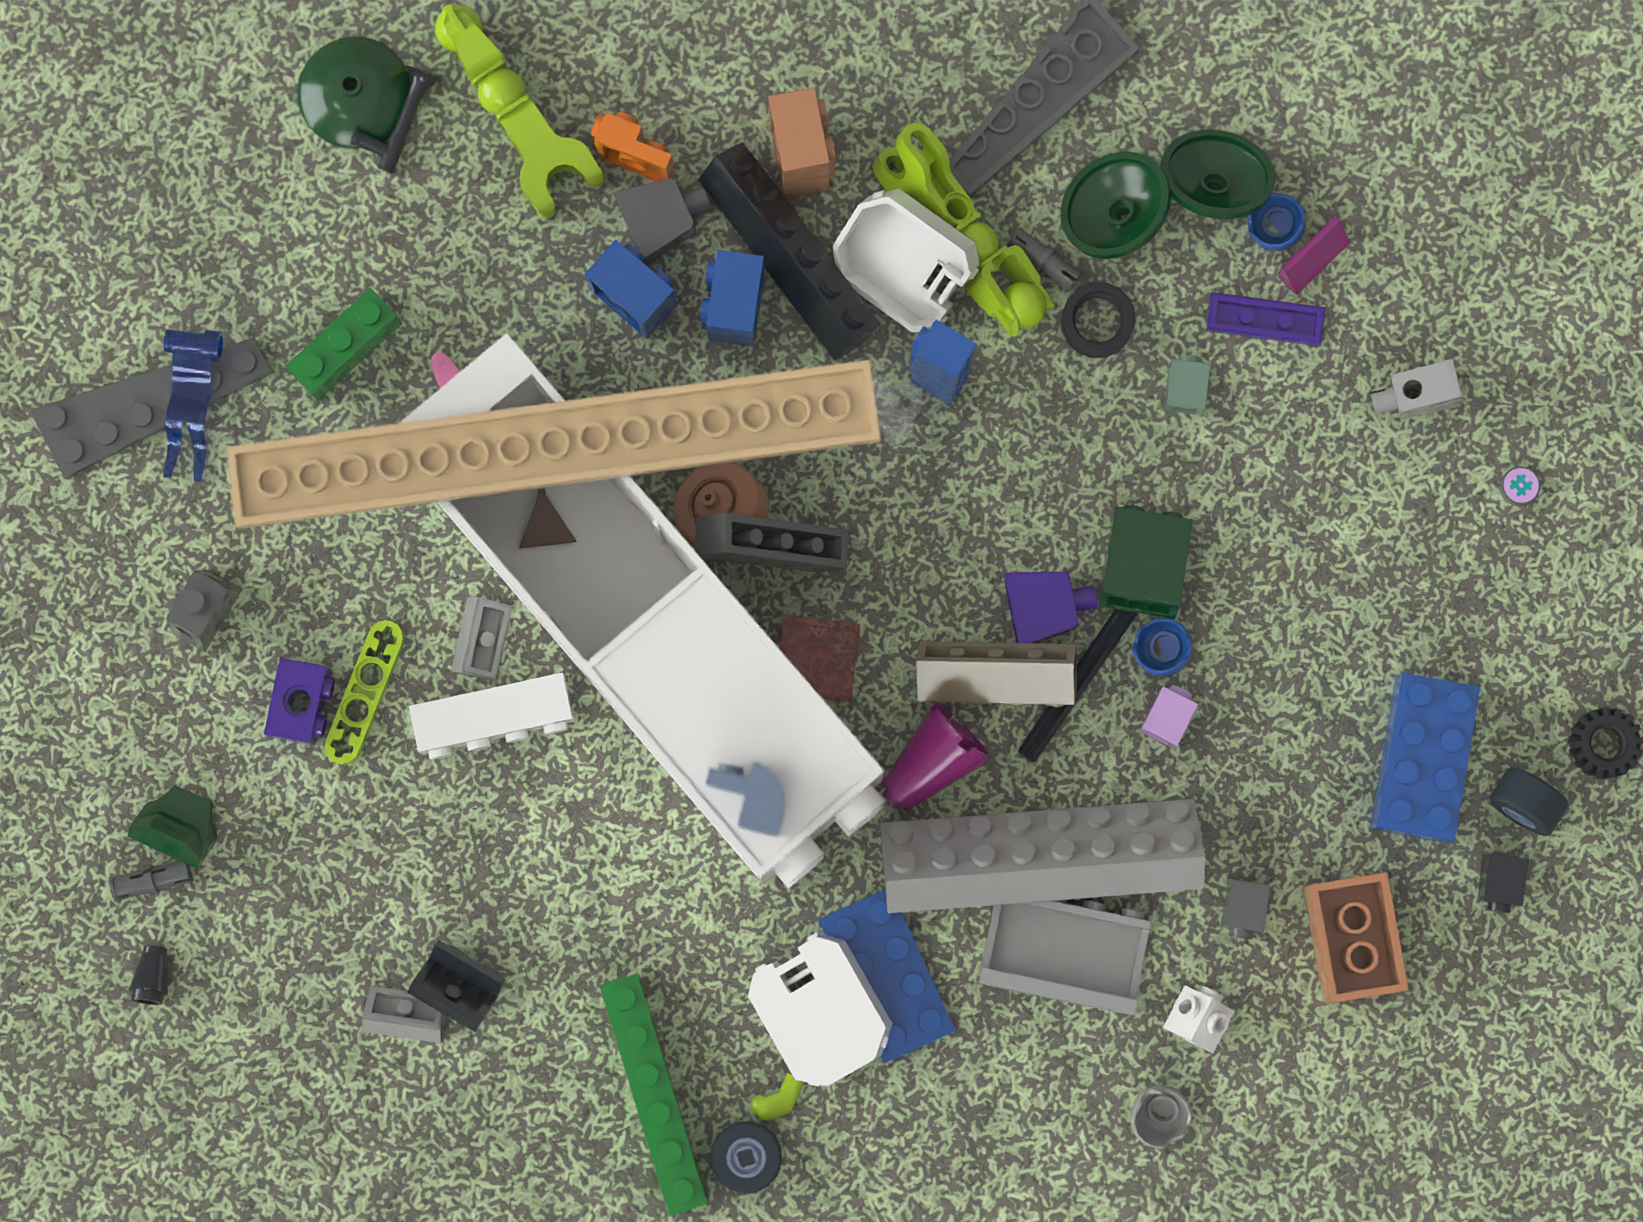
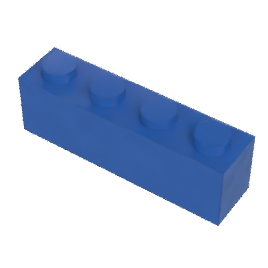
[909,319,977,406]

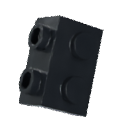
[407,940,505,1032]

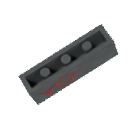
[695,513,848,572]

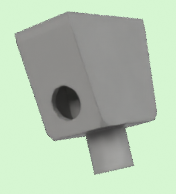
[1370,359,1462,420]

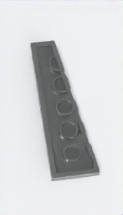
[949,0,1141,197]
[30,337,273,480]

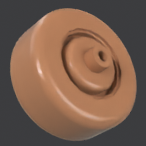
[673,462,769,547]

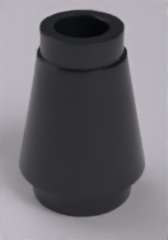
[129,945,168,1005]

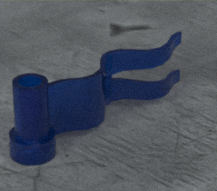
[163,329,224,482]

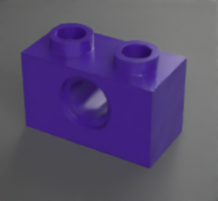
[264,658,335,746]

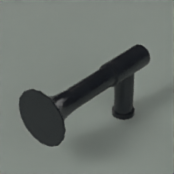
[350,65,442,174]

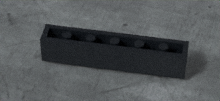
[698,142,880,361]

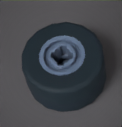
[1489,767,1569,836]
[711,1121,782,1194]

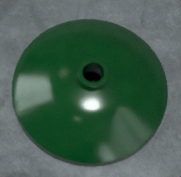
[297,37,410,149]
[1160,129,1275,219]
[1060,151,1171,259]

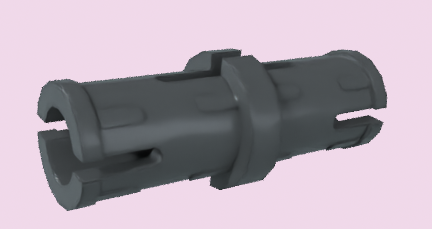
[1006,227,1082,292]
[109,860,193,902]

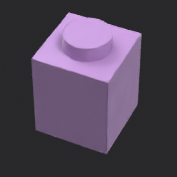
[1139,685,1198,749]

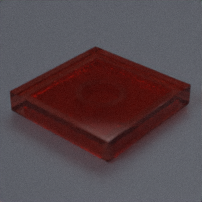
[779,614,861,702]

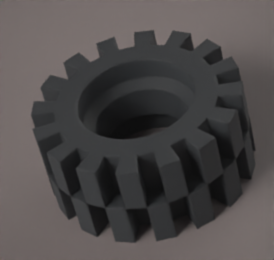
[1568,707,1643,779]

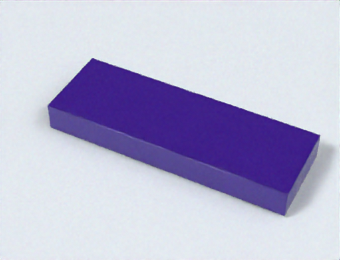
[1206,292,1326,347]

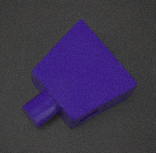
[1004,572,1098,643]

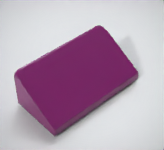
[1278,216,1350,295]

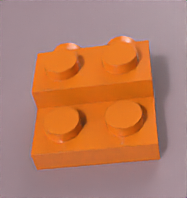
[591,112,675,181]

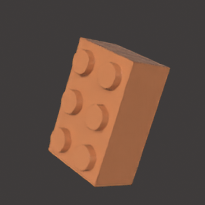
[768,87,836,199]
[1303,872,1409,1004]

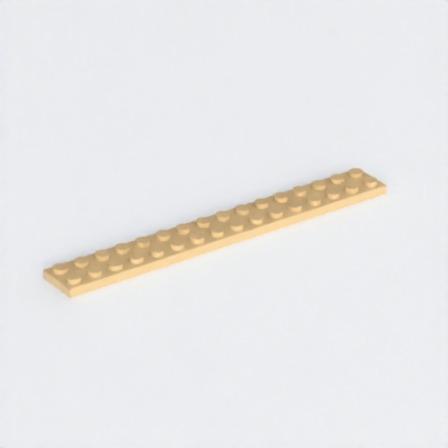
[226,360,881,529]

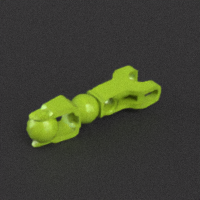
[435,4,604,220]
[872,123,1055,337]

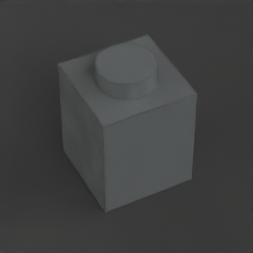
[1220,879,1271,940]

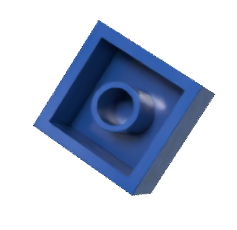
[585,239,677,339]
[700,250,765,347]

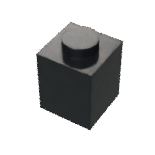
[1477,853,1529,914]

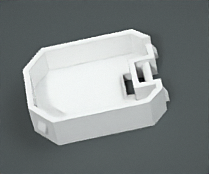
[832,188,980,332]
[748,933,892,1086]

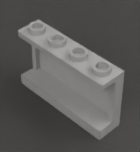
[978,899,1153,1016]

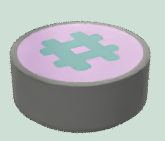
[1499,466,1541,506]

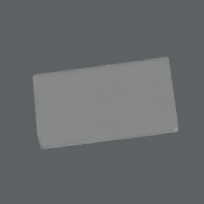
[451,597,512,681]
[362,985,445,1043]

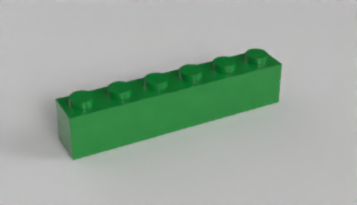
[599,974,709,1216]

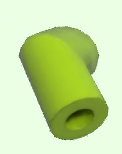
[751,1073,804,1121]

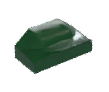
[128,786,217,869]

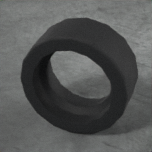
[1061,282,1135,358]

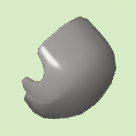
[1131,1085,1192,1149]

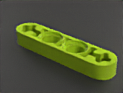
[324,620,405,765]

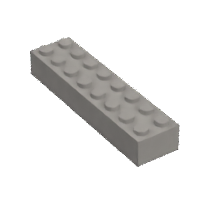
[880,799,1205,913]

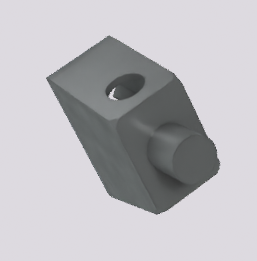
[614,178,711,265]
[166,570,243,652]

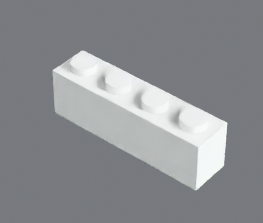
[409,673,575,760]

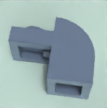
[705,761,785,838]

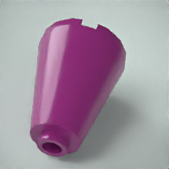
[883,702,990,810]

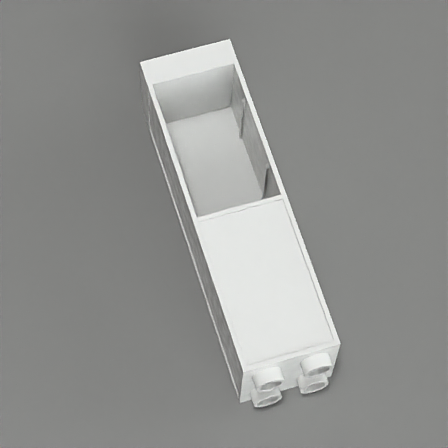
[400,333,886,889]

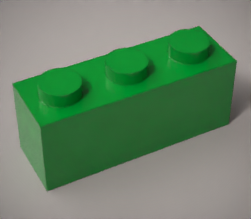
[285,287,402,402]

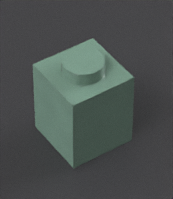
[1163,355,1211,415]

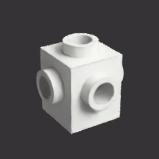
[1163,985,1234,1053]

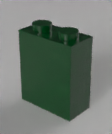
[1098,505,1193,619]

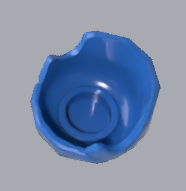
[1248,193,1306,252]
[1132,618,1193,677]

